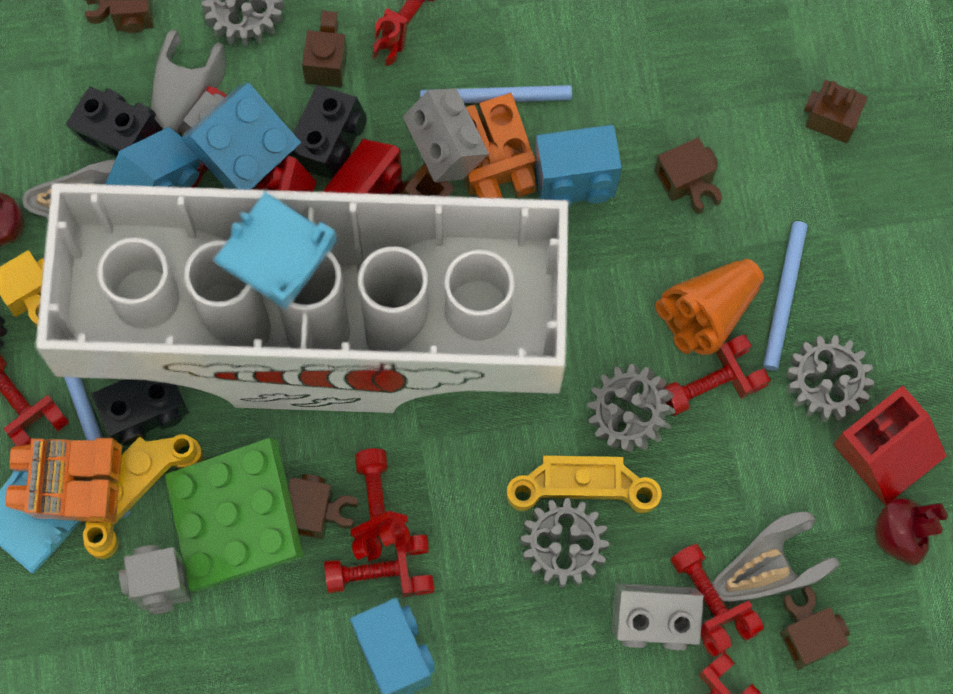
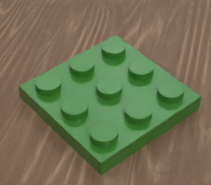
[165,438,304,592]

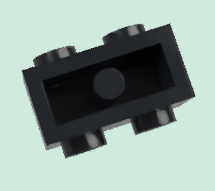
[288,85,367,179]
[65,86,163,157]
[91,379,189,446]

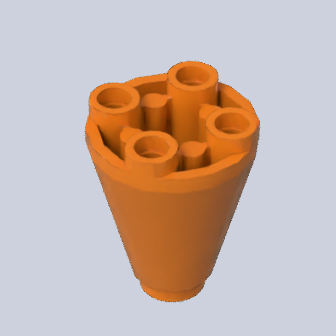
[655,259,764,355]

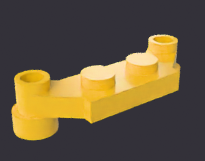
[83,434,203,559]
[506,455,662,513]

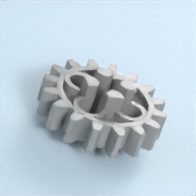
[201,0,285,46]
[785,335,874,422]
[587,364,675,452]
[520,498,609,588]

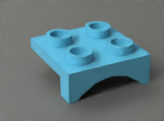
[214,192,337,310]
[0,471,81,574]

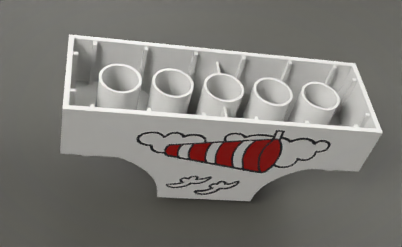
[36,183,568,413]

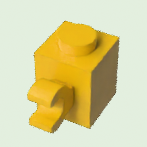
[0,250,45,327]

